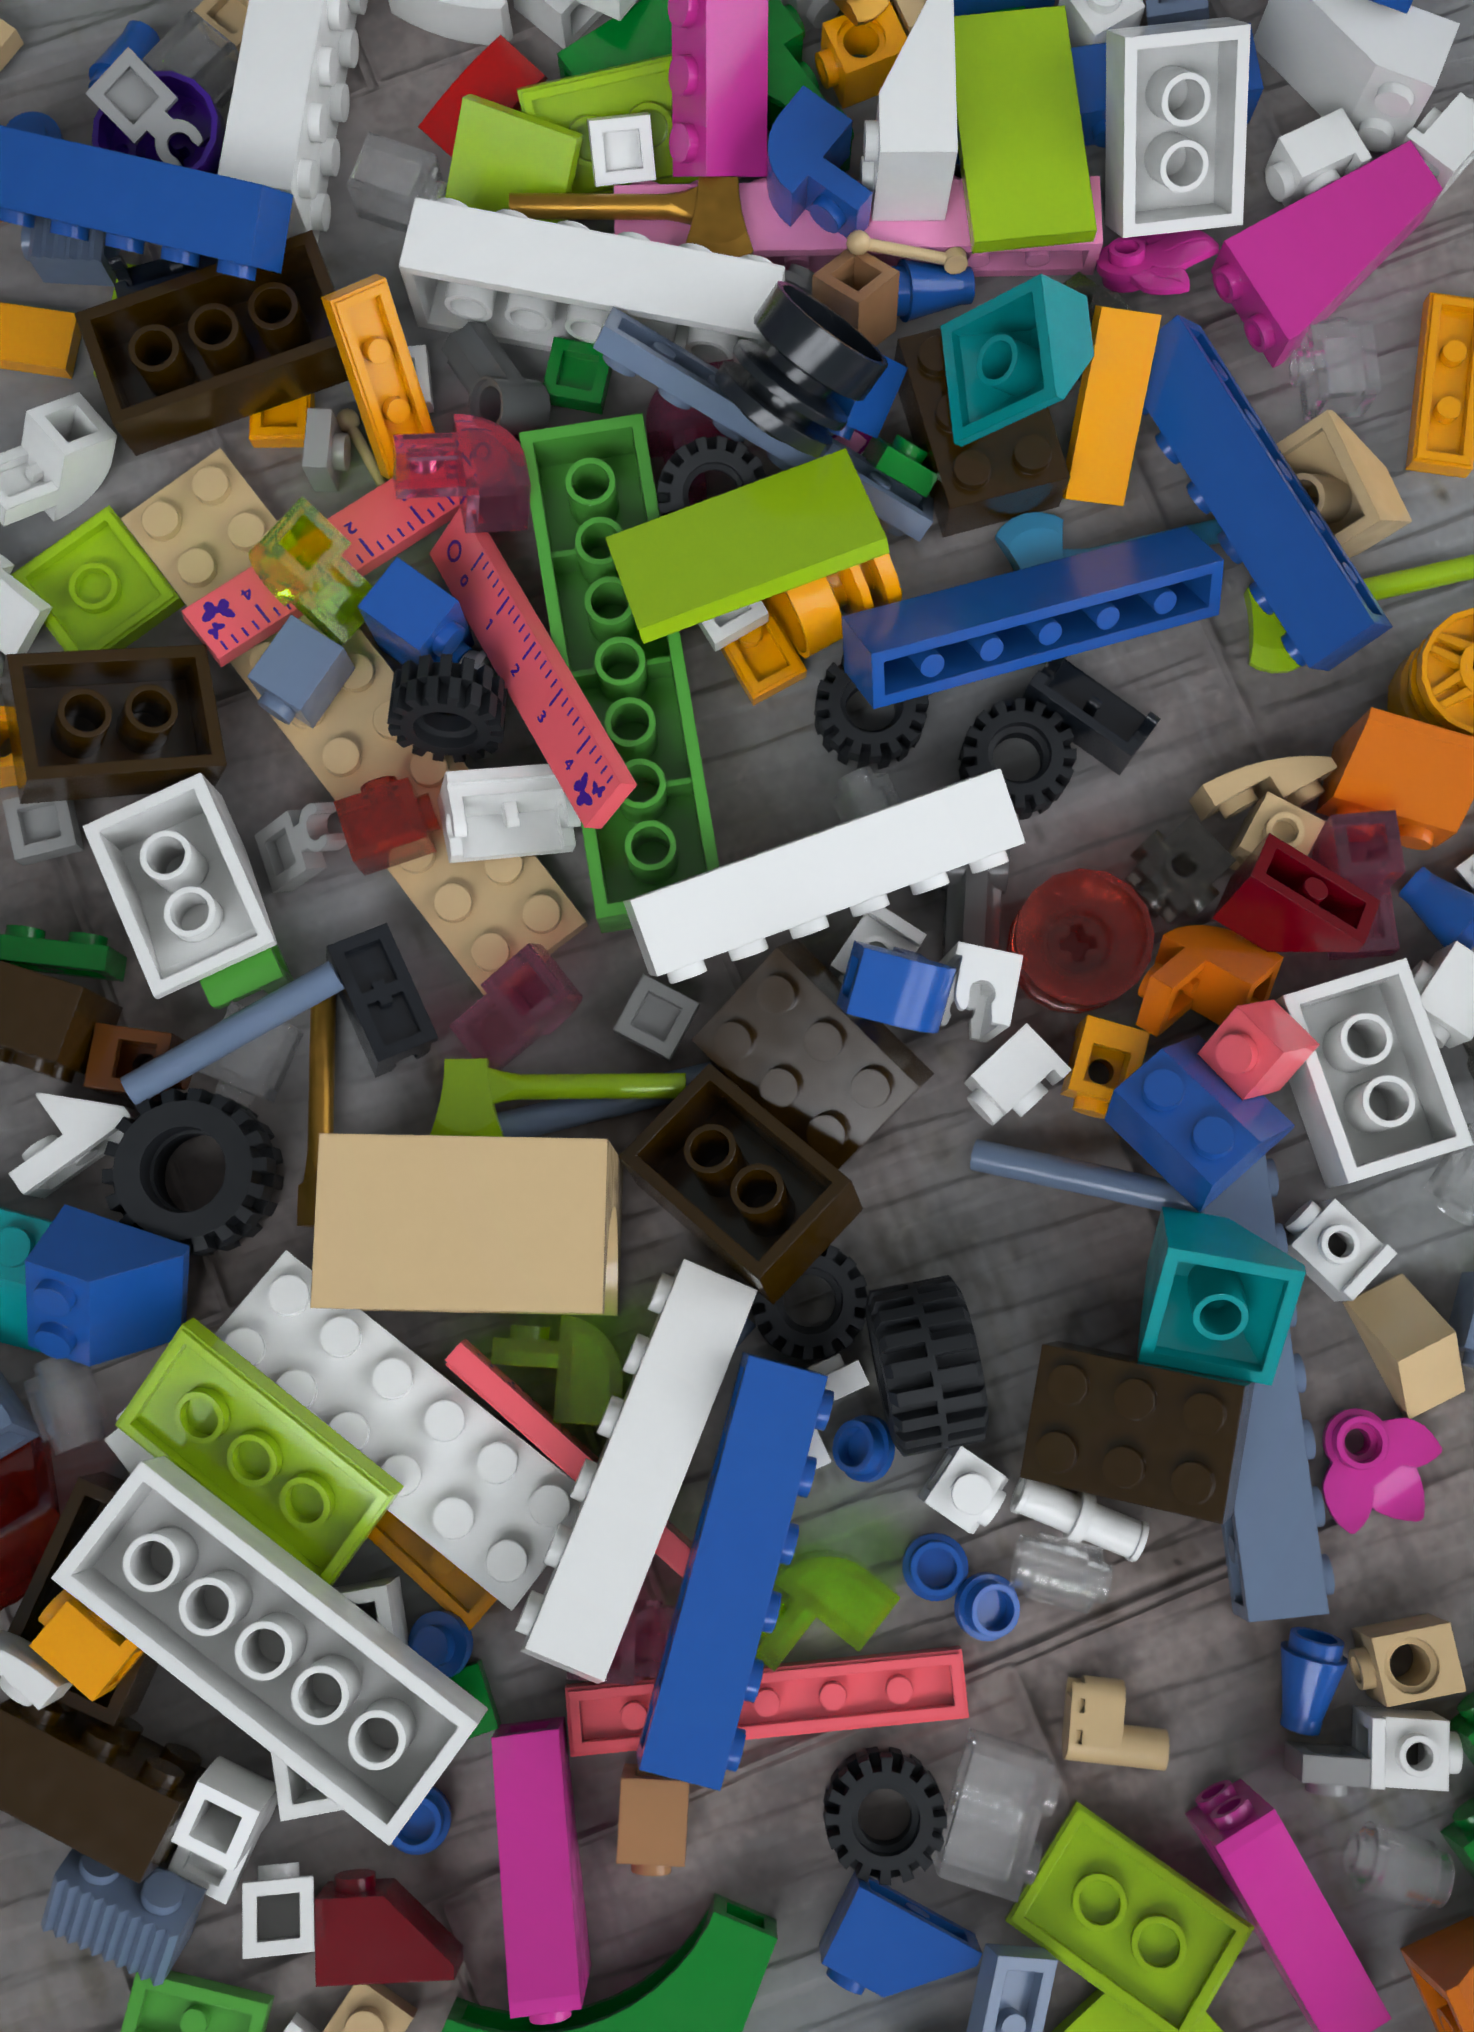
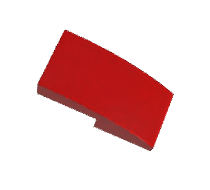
[418,35,548,158]

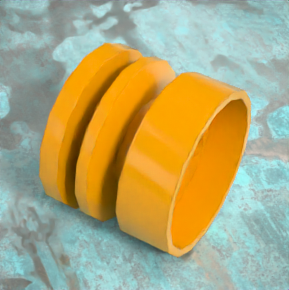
[766,553,902,659]
[1387,608,1474,737]

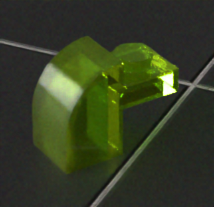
[248,496,373,646]
[491,1315,626,1425]
[756,1549,901,1671]

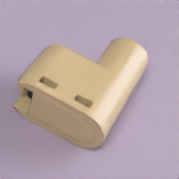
[1062,1675,1170,1771]

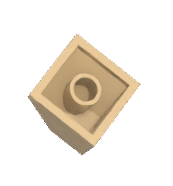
[1276,409,1412,558]

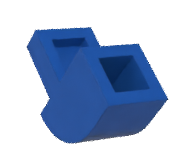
[767,85,873,238]
[837,940,957,1033]

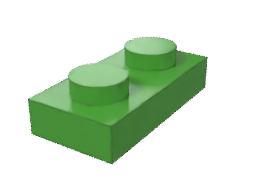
[121,1970,274,2032]

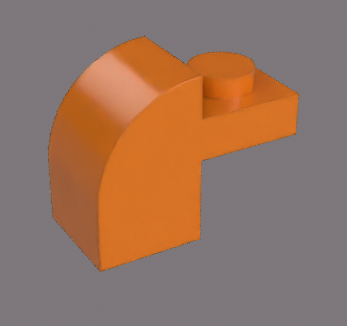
[1135,925,1284,1037]

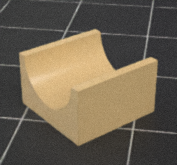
[310,1133,623,1316]

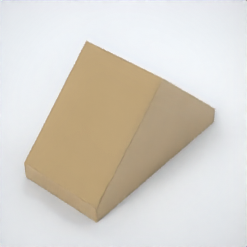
[1343,1274,1465,1419]

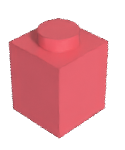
[1197,999,1320,1100]

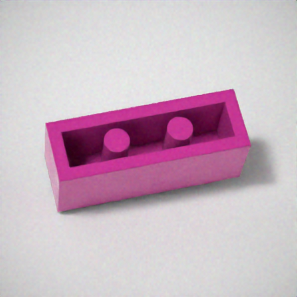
[668,0,768,177]

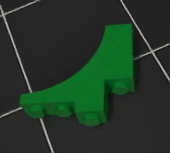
[557,0,854,172]
[442,1893,778,2032]

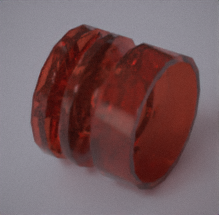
[1006,868,1155,1015]

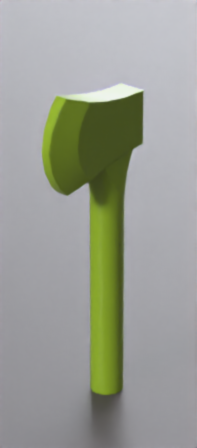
[1244,554,1474,674]
[430,1058,686,1137]

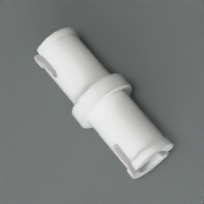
[1010,1477,1149,1562]

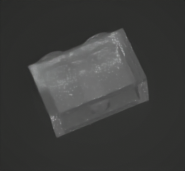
[932,1727,1061,1903]

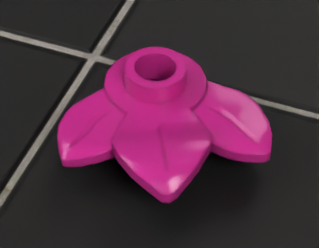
[1096,230,1219,295]
[1321,1408,1442,1534]

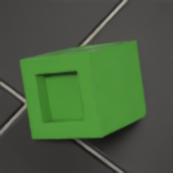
[199,944,293,1009]

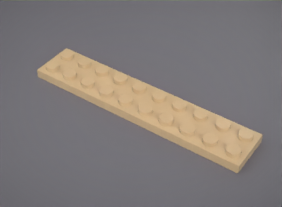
[120,448,588,1001]

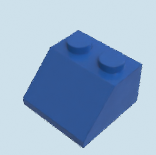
[1104,1035,1295,1213]
[25,1204,190,1367]

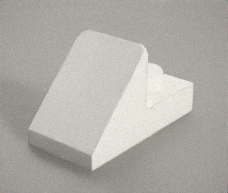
[8,1092,140,1199]

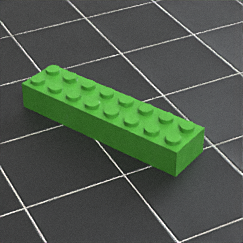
[519,413,720,933]

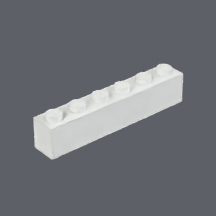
[623,768,1026,984]
[515,1259,758,1684]

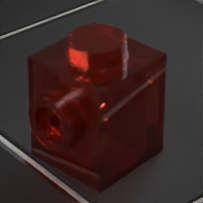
[334,776,441,876]

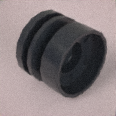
[715,281,888,458]

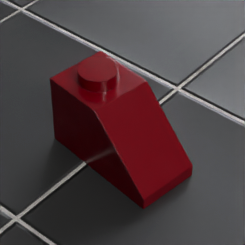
[1212,833,1381,952]
[314,1869,463,1987]

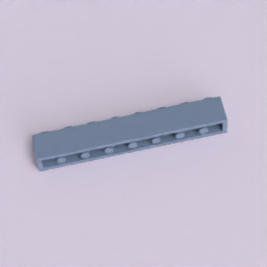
[1204,1154,1335,1622]

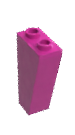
[1211,140,1443,368]
[491,1716,592,2025]
[1184,1778,1392,2032]

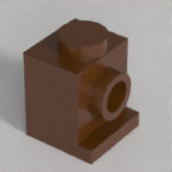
[83,1023,192,1101]

